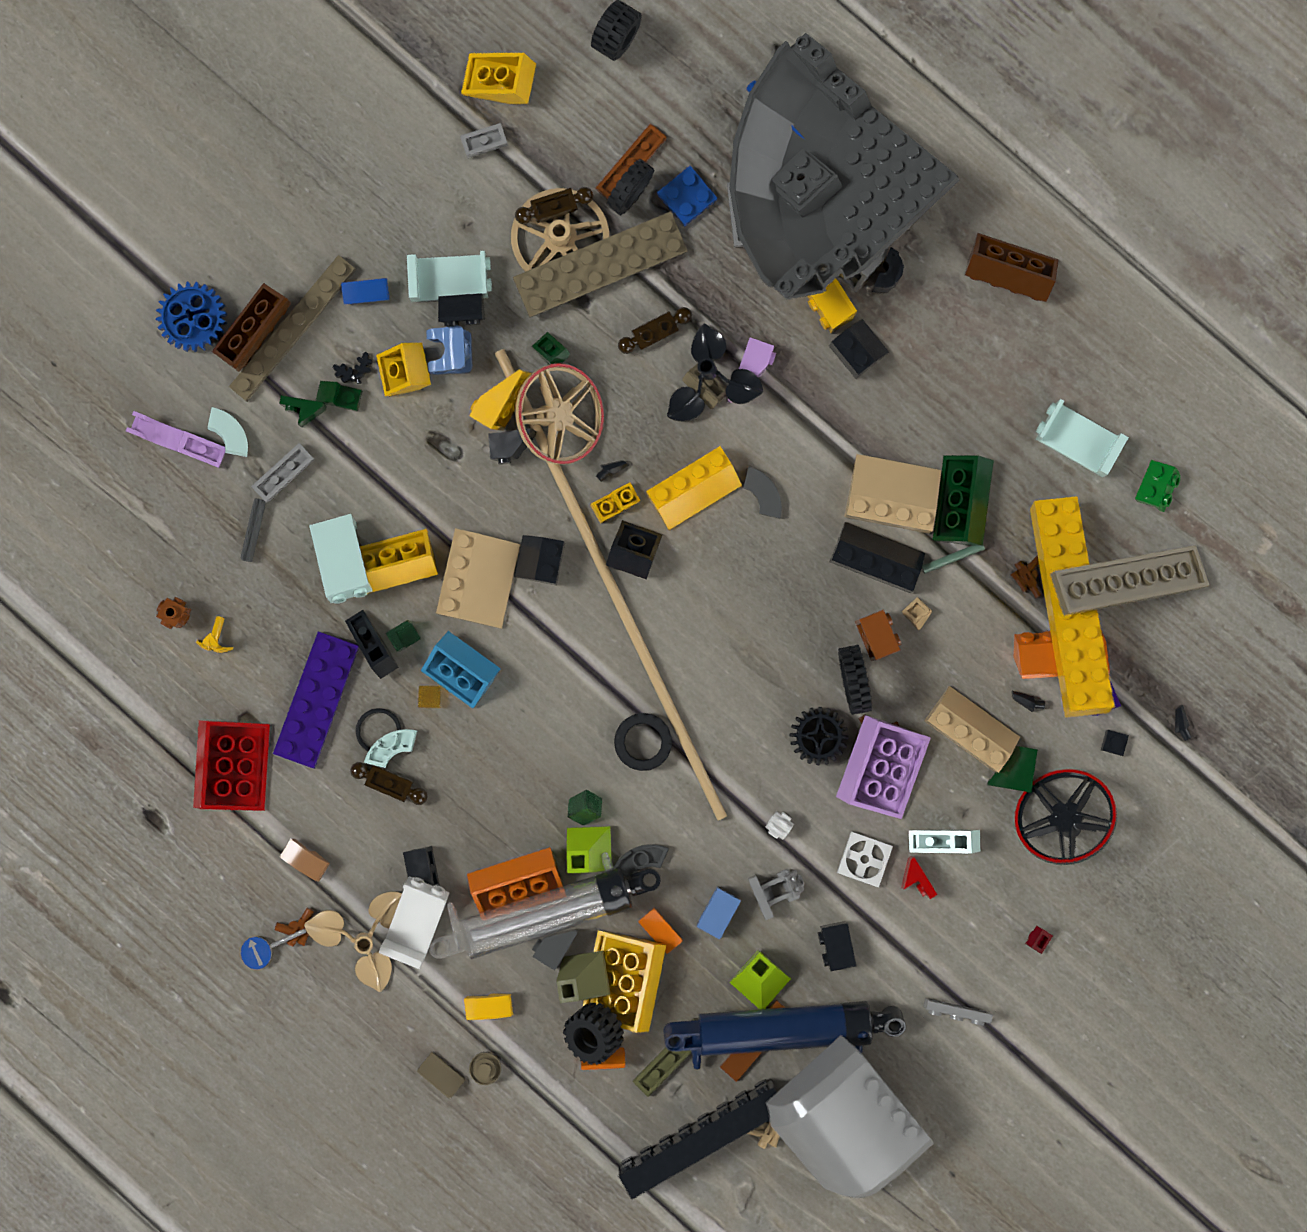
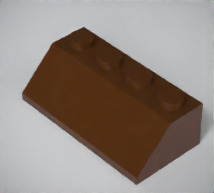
[965,233,1059,302]
[212,283,291,372]

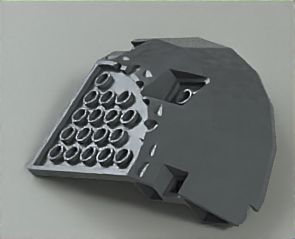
[729,33,960,300]

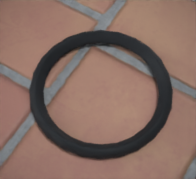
[356,708,401,751]

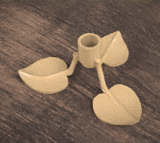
[304,892,402,992]

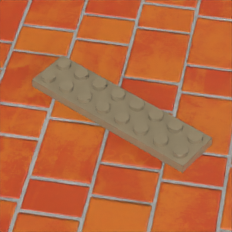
[513,211,688,318]
[1050,545,1210,616]

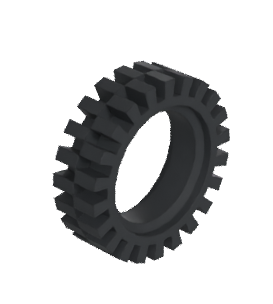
[838,645,872,715]

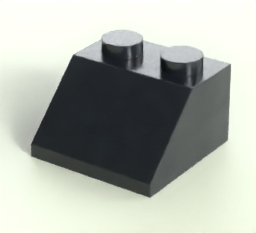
[829,319,889,379]
[606,520,663,580]
[514,535,565,586]

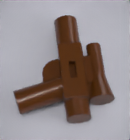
[1010,555,1043,598]

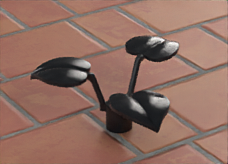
[667,323,763,422]

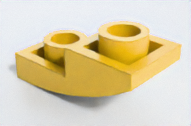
[590,482,641,524]
[464,994,513,1020]

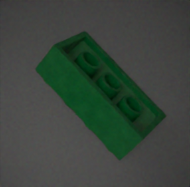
[933,455,994,546]

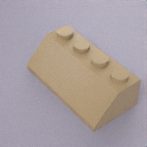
[924,686,1020,773]

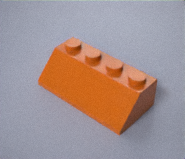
[1013,630,1110,679]
[467,847,566,920]

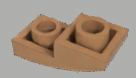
[280,839,330,882]

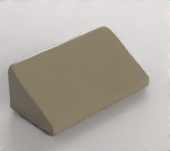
[682,363,727,409]
[417,1052,466,1099]

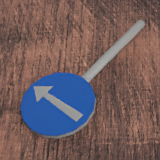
[241,929,306,970]

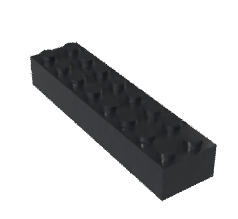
[618,1079,778,1200]

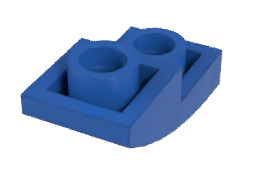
[341,278,390,304]

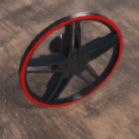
[1015,769,1117,865]

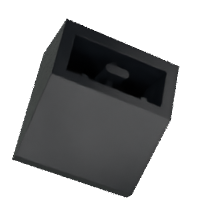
[438,293,485,327]

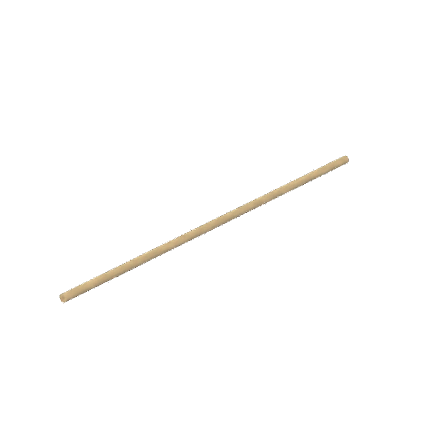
[495,349,727,821]

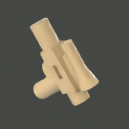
[747,1121,780,1149]

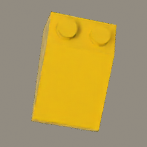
[461,53,536,104]
[469,369,532,431]

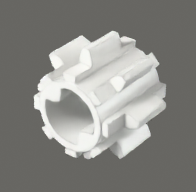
[765,811,794,840]

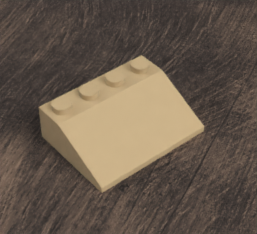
[844,454,941,534]
[436,528,520,629]

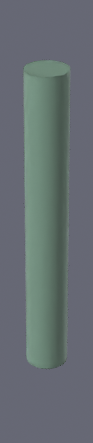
[922,545,985,574]

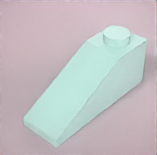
[909,829,981,853]

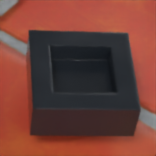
[1101,730,1129,756]

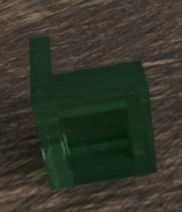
[386,620,421,652]
[567,790,602,825]

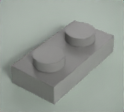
[460,123,508,158]

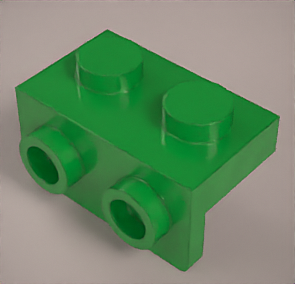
[1135,460,1181,512]

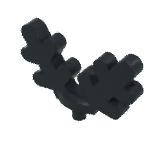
[332,352,372,384]

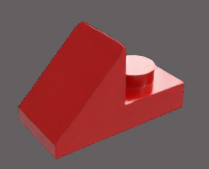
[901,856,938,899]

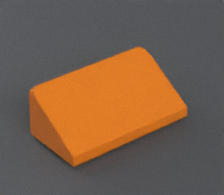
[638,907,683,954]
[581,1047,626,1070]

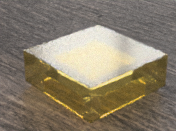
[418,686,441,708]

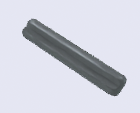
[240,498,266,562]

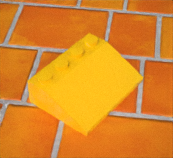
[582,930,666,1033]

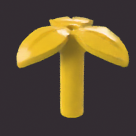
[196,616,234,653]

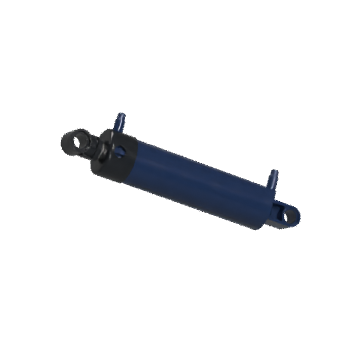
[663,1001,906,1070]

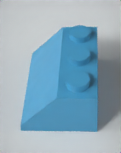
[421,631,501,708]

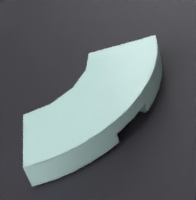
[208,407,248,457]
[364,729,418,768]

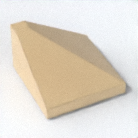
[901,597,932,630]

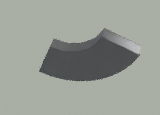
[743,467,782,519]
[612,844,669,877]

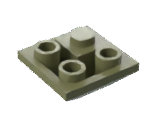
[556,951,610,1003]

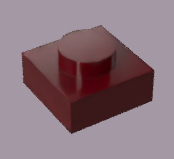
[1025,925,1053,954]

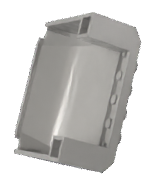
[766,1036,934,1198]

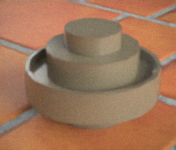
[469,1052,502,1085]

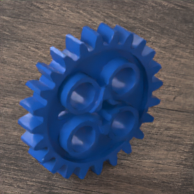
[156,281,227,352]

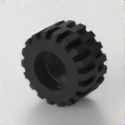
[591,0,642,61]
[563,1002,624,1065]

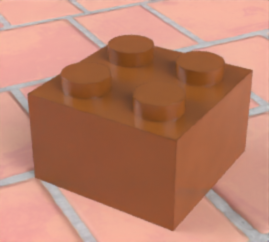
[855,609,902,661]

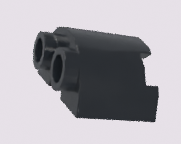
[872,247,904,293]

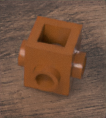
[156,597,192,629]

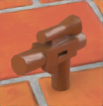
[275,907,314,947]

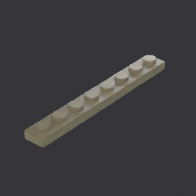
[229,255,356,401]

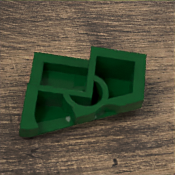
[987,746,1038,792]

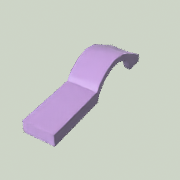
[126,411,225,468]

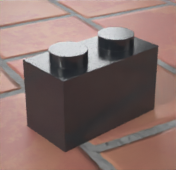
[817,921,857,971]

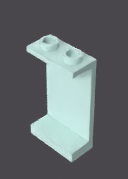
[407,251,492,302]
[1036,399,1129,477]
[309,514,373,604]

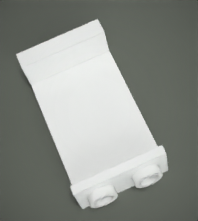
[379,877,450,969]

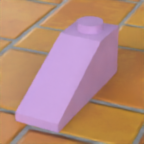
[728,338,776,403]

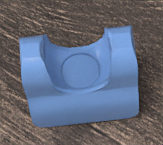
[426,326,472,375]

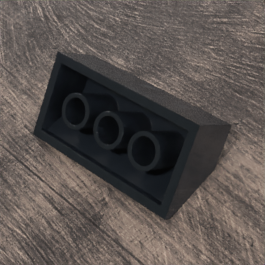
[830,522,926,593]

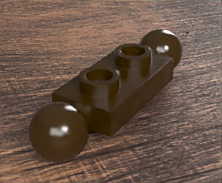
[515,187,593,224]
[618,307,692,354]
[350,762,428,805]

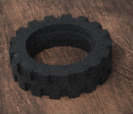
[606,159,655,216]
[614,713,672,771]

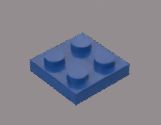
[657,166,717,227]

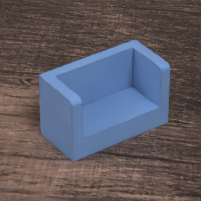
[696,887,741,939]

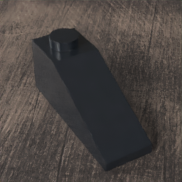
[345,610,399,679]

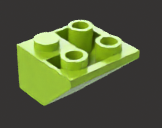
[567,826,612,873]
[729,950,791,1010]

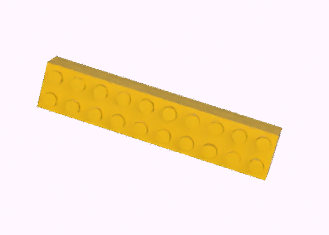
[1030,496,1115,718]

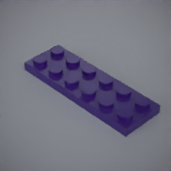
[273,631,359,769]

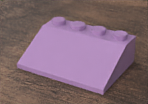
[836,715,931,819]

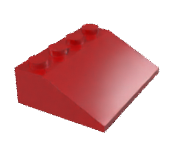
[193,720,270,811]

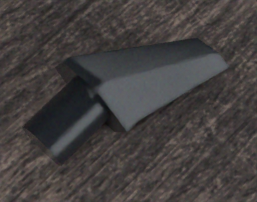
[596,460,629,482]
[1012,690,1045,712]
[1175,705,1192,741]

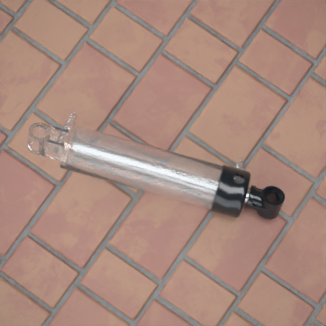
[429,852,661,960]

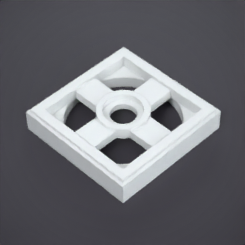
[837,831,893,888]

